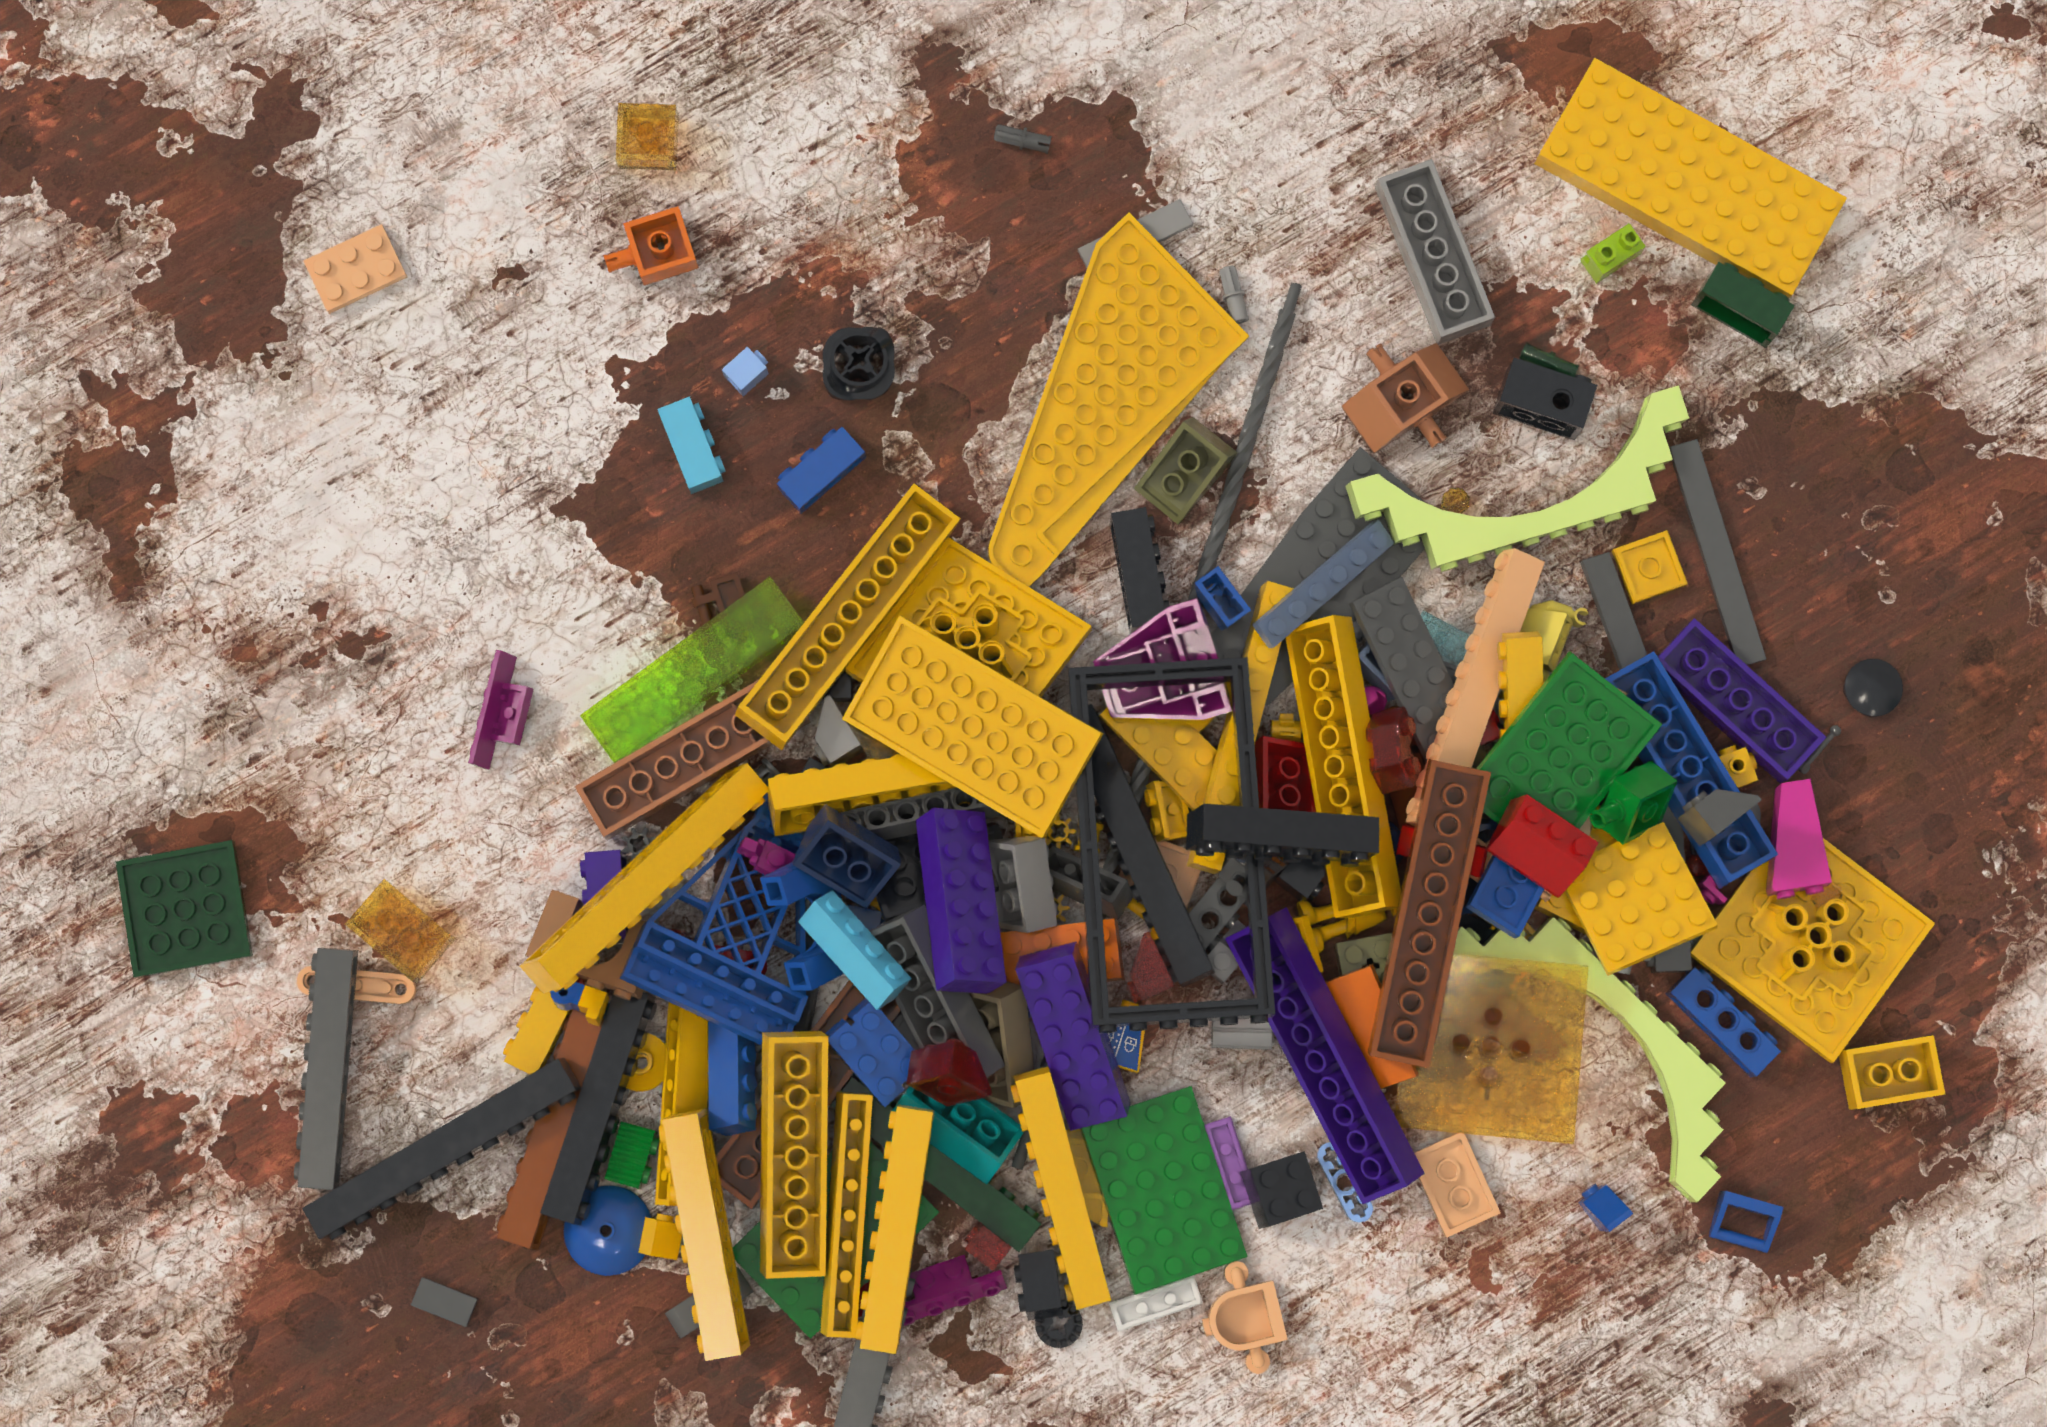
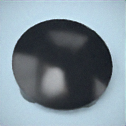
[1843,659,1903,718]

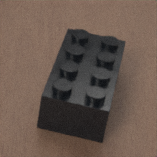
[1110,507,1170,634]

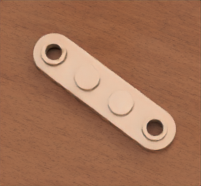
[297,966,416,1004]

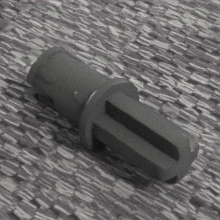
[994,124,1052,154]

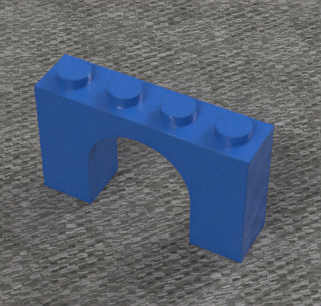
[760,862,844,991]

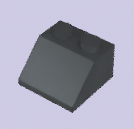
[1678,789,1762,846]

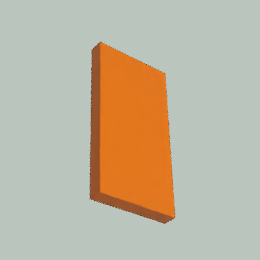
[1325,964,1418,1089]

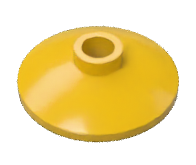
[626,1033,665,1092]

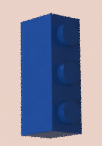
[776,427,866,514]

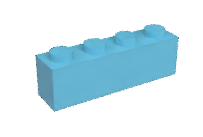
[798,890,912,1010]

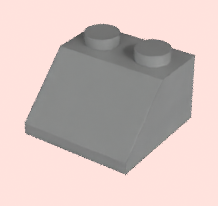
[814,695,863,768]

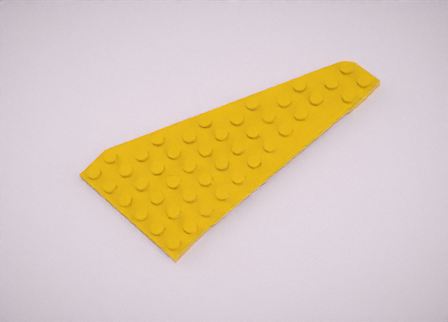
[988,212,1249,587]

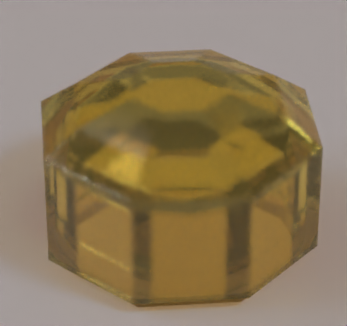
[1441,487,1470,514]

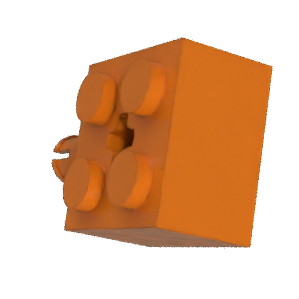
[603,206,699,286]

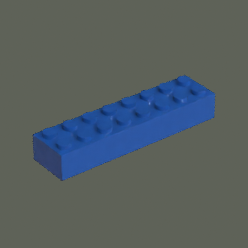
[1605,651,1778,889]

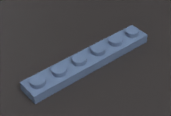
[1252,520,1394,648]

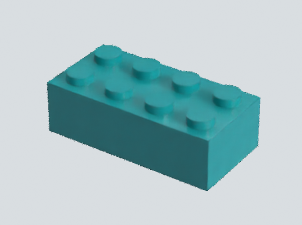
[892,1064,1024,1185]

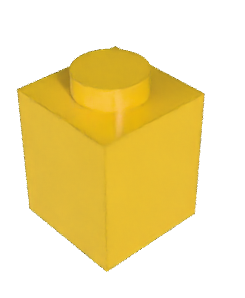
[638,1213,682,1260]

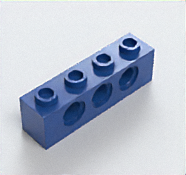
[1665,967,1781,1077]

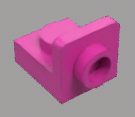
[1697,872,1728,905]

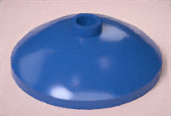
[564,1186,652,1276]

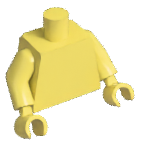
[1520,600,1588,682]

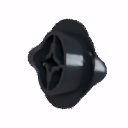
[823,327,895,400]

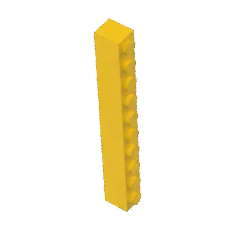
[1187,581,1294,874]

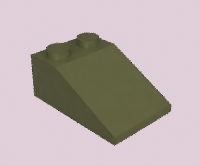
[1134,417,1238,525]

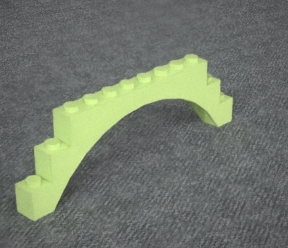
[1345,386,1689,572]
[1450,917,1726,1202]

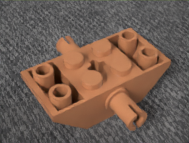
[1341,343,1469,454]

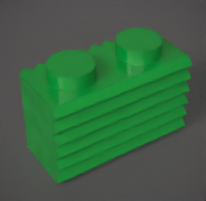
[604,1121,659,1189]

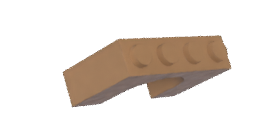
[525,889,646,1001]

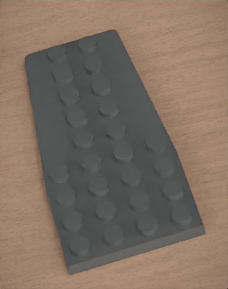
[1212,447,1425,706]

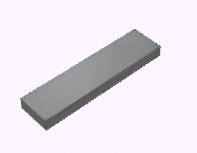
[1078,199,1193,268]

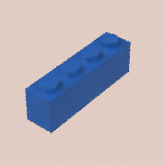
[708,1021,757,1136]

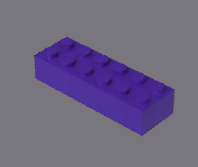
[1658,618,1827,784]
[916,808,1007,994]
[1015,941,1131,1131]

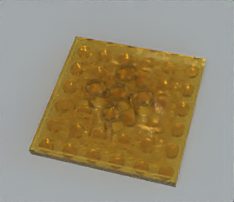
[1395,953,1588,1144]

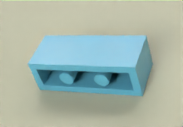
[657,396,726,494]

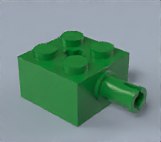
[1590,761,1677,845]

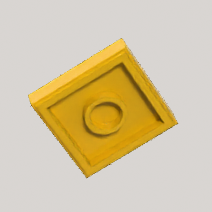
[1612,530,1688,605]

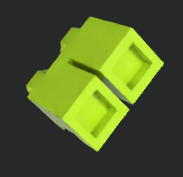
[1580,223,1646,284]

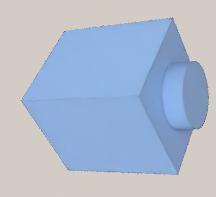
[722,347,769,396]

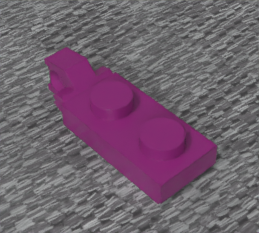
[736,837,796,875]

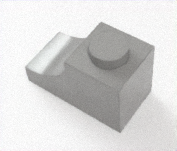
[1208,920,1246,984]

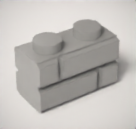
[1211,1019,1272,1050]

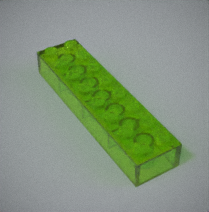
[580,577,804,763]

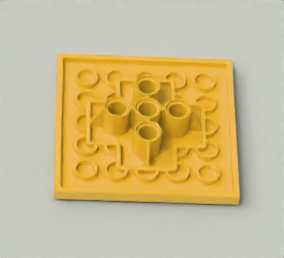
[845,537,1092,697]
[1691,838,1935,1063]

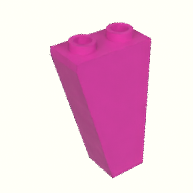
[1766,779,1832,899]

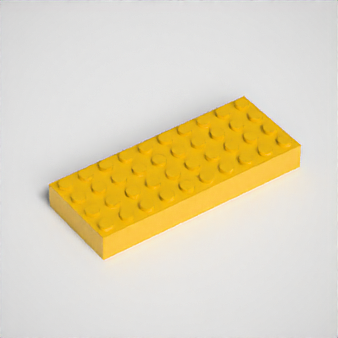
[1534,58,1847,298]

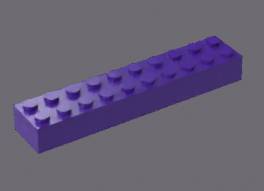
[1225,907,1425,1204]

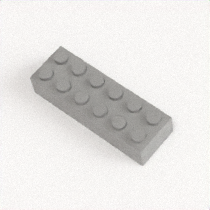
[1375,159,1495,345]

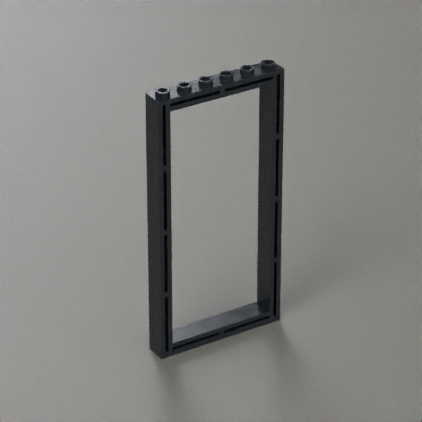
[1068,657,1275,1033]

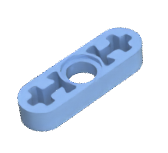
[1317,1142,1373,1222]

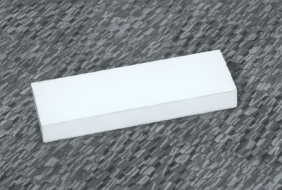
[1109,1275,1203,1332]

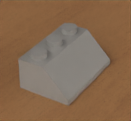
[988,836,1058,933]

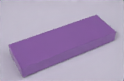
[1204,1116,1251,1210]

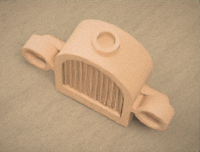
[1202,1261,1288,1374]

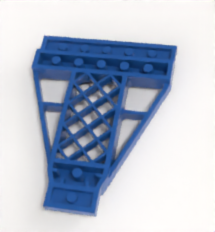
[620,793,809,1046]

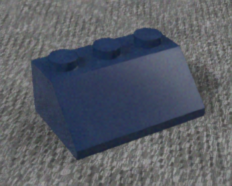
[793,804,901,908]

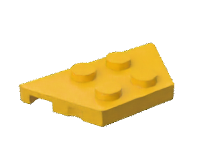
[1066,1129,1108,1227]

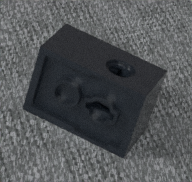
[1492,357,1598,440]

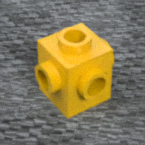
[1719,745,1758,788]

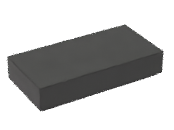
[411,1277,478,1327]

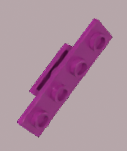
[468,650,534,770]
[904,1255,1007,1326]

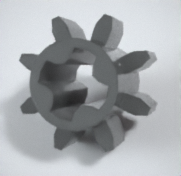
[622,827,656,861]

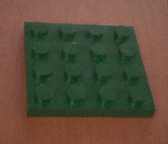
[115,840,253,978]

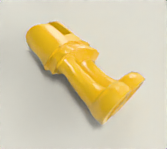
[1297,900,1387,953]

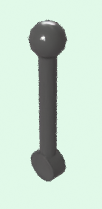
[1798,725,1841,774]

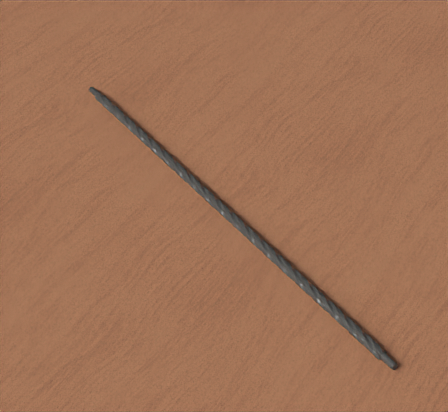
[1011,283,1302,1170]

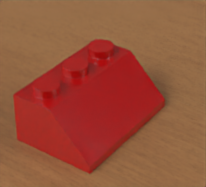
[1485,794,1599,898]

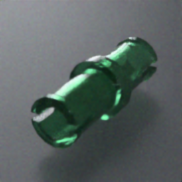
[1519,342,1580,377]

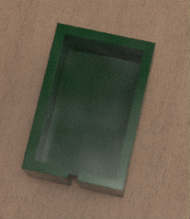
[1691,262,1795,348]

